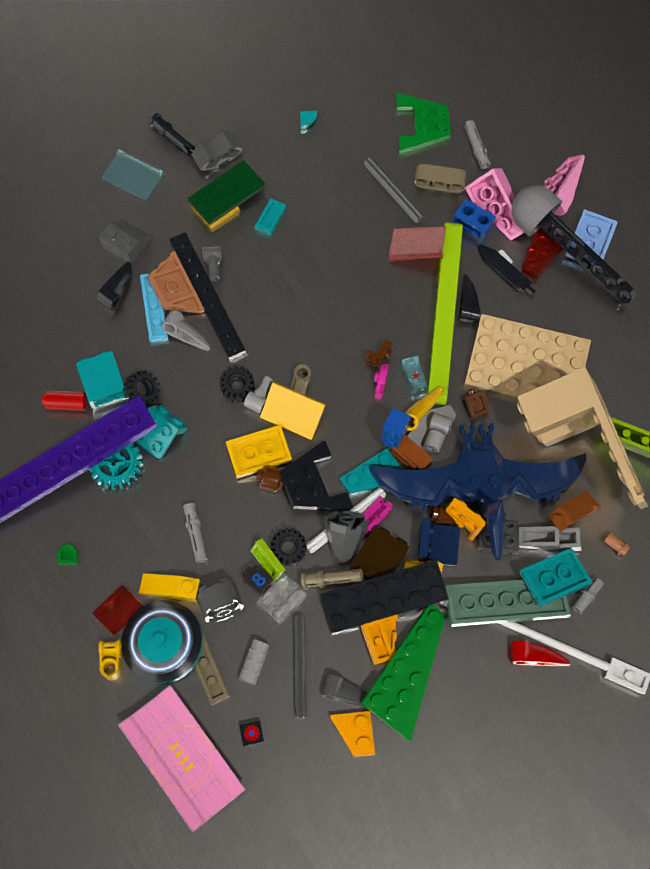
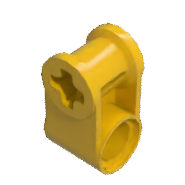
[99,639,122,681]

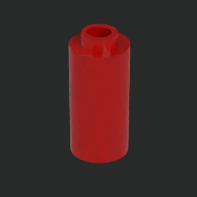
[42,390,87,411]

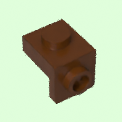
[364,339,393,368]

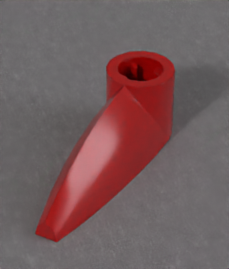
[511,640,570,666]

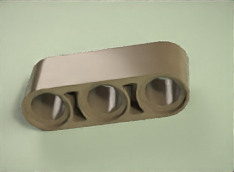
[414,164,467,193]

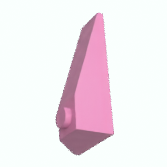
[465,168,525,241]

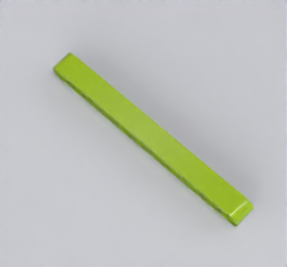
[427,222,463,405]

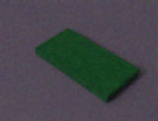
[188,160,266,225]

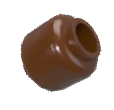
[256,465,283,493]

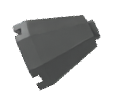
[325,511,369,562]

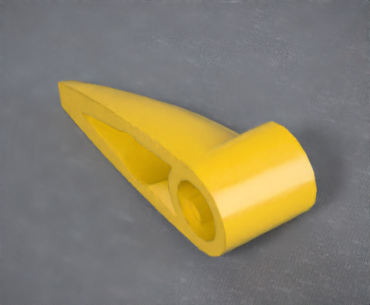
[405,386,444,431]

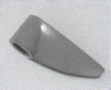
[162,310,211,351]

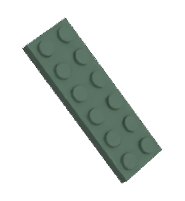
[445,580,571,627]

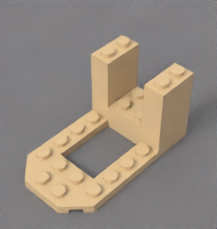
[517,367,649,509]

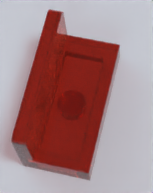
[92,585,143,635]

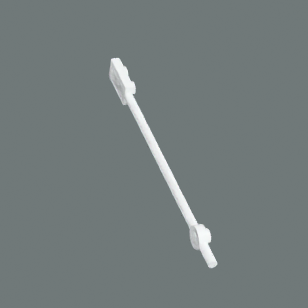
[439,600,650,694]

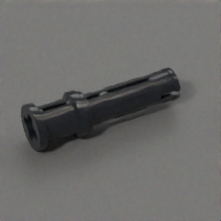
[149,113,195,155]

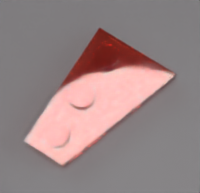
[522,227,563,280]

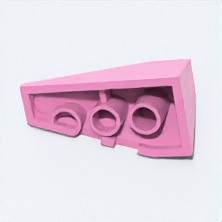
[544,154,585,216]

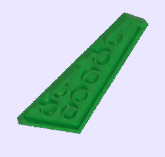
[360,604,446,742]

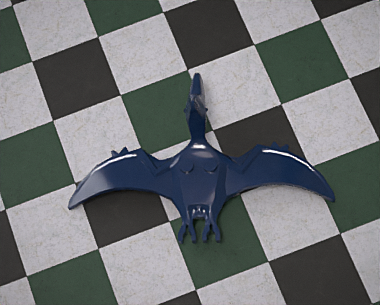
[369,423,586,560]

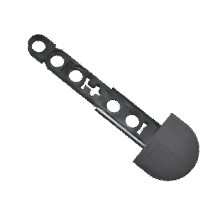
[511,185,636,304]

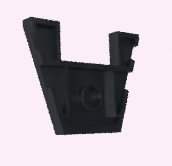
[279,441,353,511]

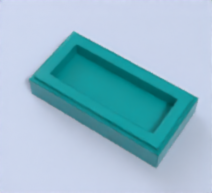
[255,198,287,236]

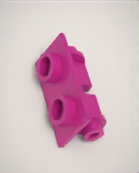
[362,496,393,537]

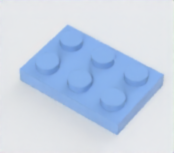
[565,209,618,268]

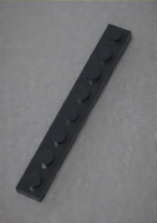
[169,232,246,360]

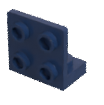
[417,518,460,566]

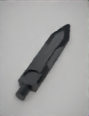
[478,244,536,297]

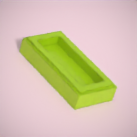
[250,538,286,581]

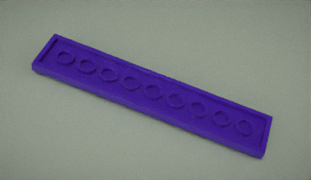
[0,396,158,523]

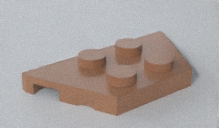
[148,251,204,314]

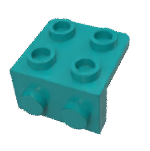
[135,405,188,459]

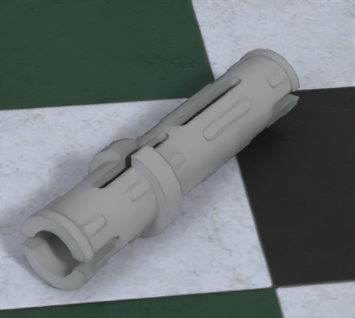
[464,120,491,169]
[183,503,208,563]

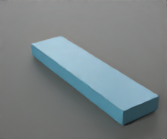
[140,273,169,343]

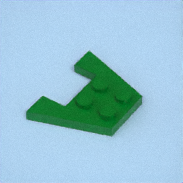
[396,92,451,155]

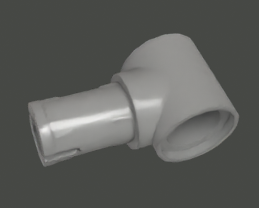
[244,376,274,414]

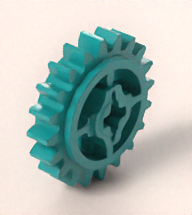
[89,443,143,490]

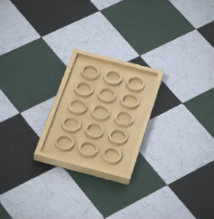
[464,314,591,398]

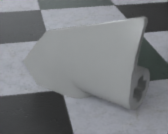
[407,405,456,453]

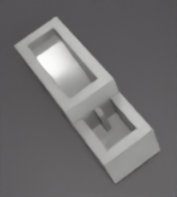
[519,526,581,551]

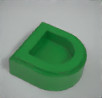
[57,544,79,565]

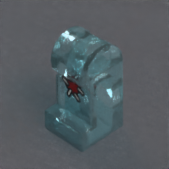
[400,355,428,395]

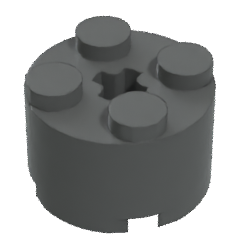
[197,578,244,622]

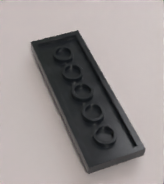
[320,559,449,634]

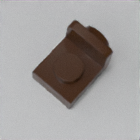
[461,388,490,418]

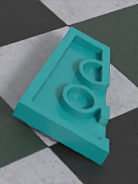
[339,448,402,496]

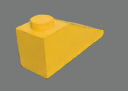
[139,573,202,604]

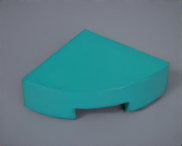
[300,111,317,129]

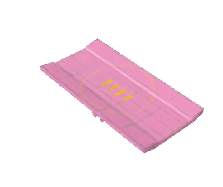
[118,685,246,832]

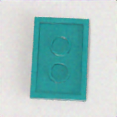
[519,548,592,607]

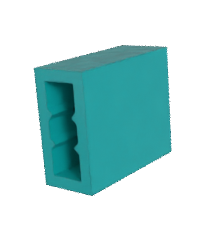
[76,351,127,409]

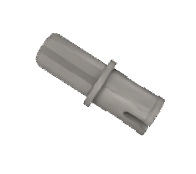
[571,577,604,614]

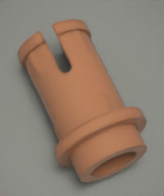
[604,532,630,556]

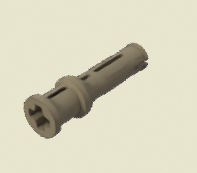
[301,568,363,590]

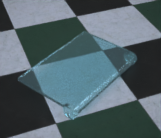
[101,149,165,201]

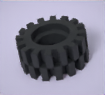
[220,365,255,402]
[123,370,161,405]
[271,528,306,566]

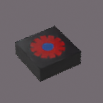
[240,720,264,746]

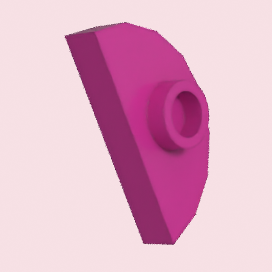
[374,363,389,399]

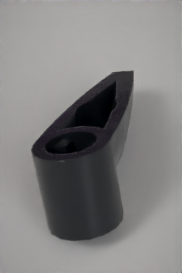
[96,261,132,309]
[459,274,481,323]

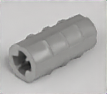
[239,639,270,685]

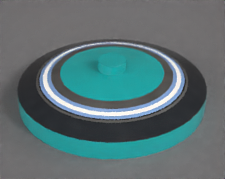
[121,600,204,684]

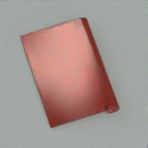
[389,227,446,261]

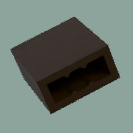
[350,526,409,580]

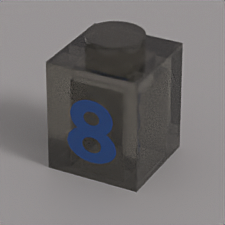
[242,564,274,598]

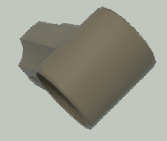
[290,364,311,395]

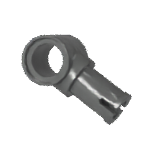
[202,244,222,281]

